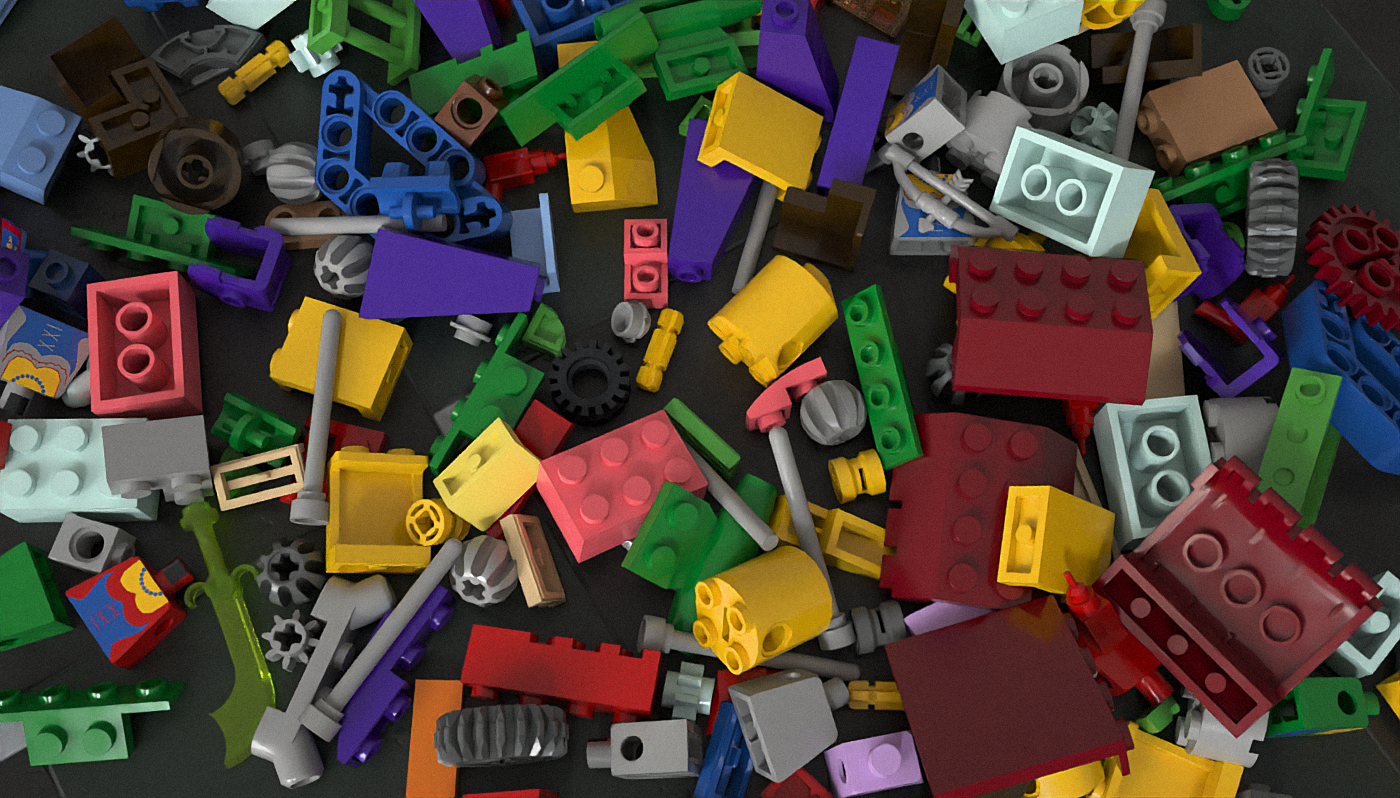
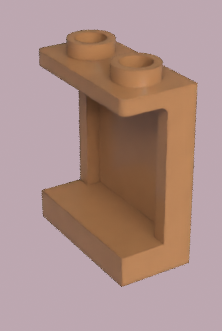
[1137,60,1278,180]

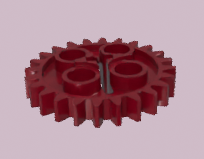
[1304,204,1400,332]

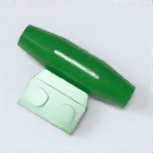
[594,0,762,101]
[621,473,779,658]

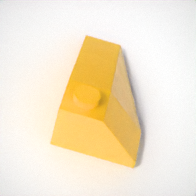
[557,41,658,213]

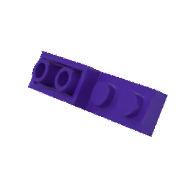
[337,584,456,768]

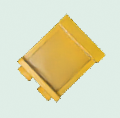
[697,71,823,202]
[1123,188,1202,321]
[270,296,413,422]
[326,446,431,575]
[997,486,1115,604]
[1086,720,1244,798]

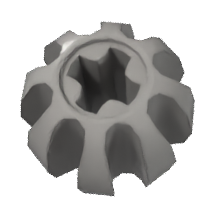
[266,141,325,206]
[313,234,374,300]
[800,380,867,445]
[449,535,519,607]

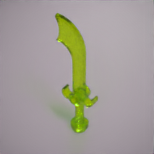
[180,501,275,769]

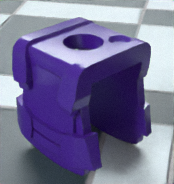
[1168,203,1245,303]
[187,216,291,312]
[1177,297,1284,398]

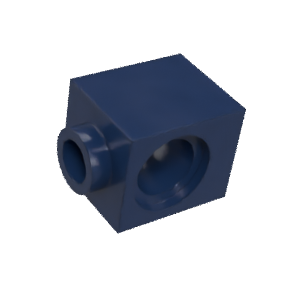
[28,248,106,321]

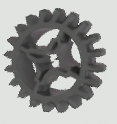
[1244,158,1299,278]
[434,704,569,768]

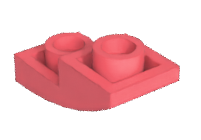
[624,219,668,309]
[745,357,827,433]

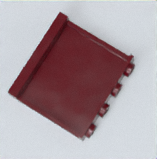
[884,594,1134,798]

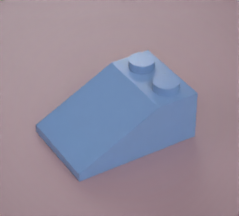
[0,86,82,205]

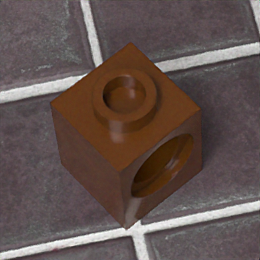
[433,74,509,149]

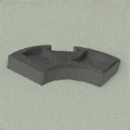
[150,24,267,85]

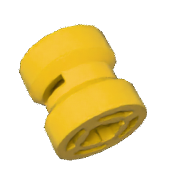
[828,448,886,504]
[406,499,471,546]

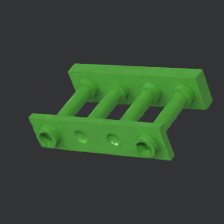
[307,0,421,86]
[1257,367,1343,530]

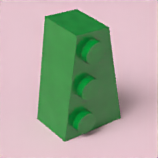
[408,30,539,141]

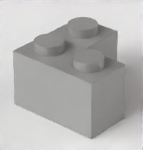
[101,415,214,505]

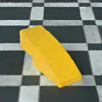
[768,494,897,580]

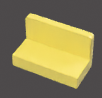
[433,417,542,531]

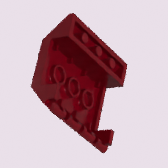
[948,244,1153,406]
[879,412,1078,613]
[1091,455,1384,739]

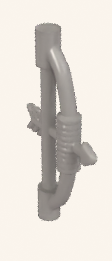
[884,143,1020,243]

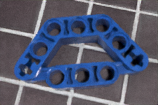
[316,70,513,246]
[1281,280,1400,475]

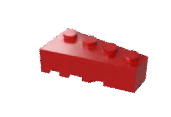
[460,624,663,724]

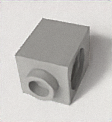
[48,513,137,575]

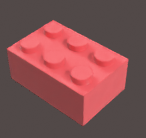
[87,271,203,421]
[536,409,709,563]

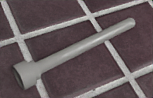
[1111,0,1167,161]
[290,309,342,526]
[769,426,857,650]
[298,538,463,743]
[637,615,861,682]

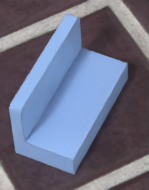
[510,193,560,294]

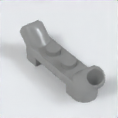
[251,574,398,789]

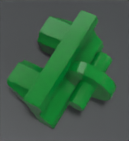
[210,391,303,468]

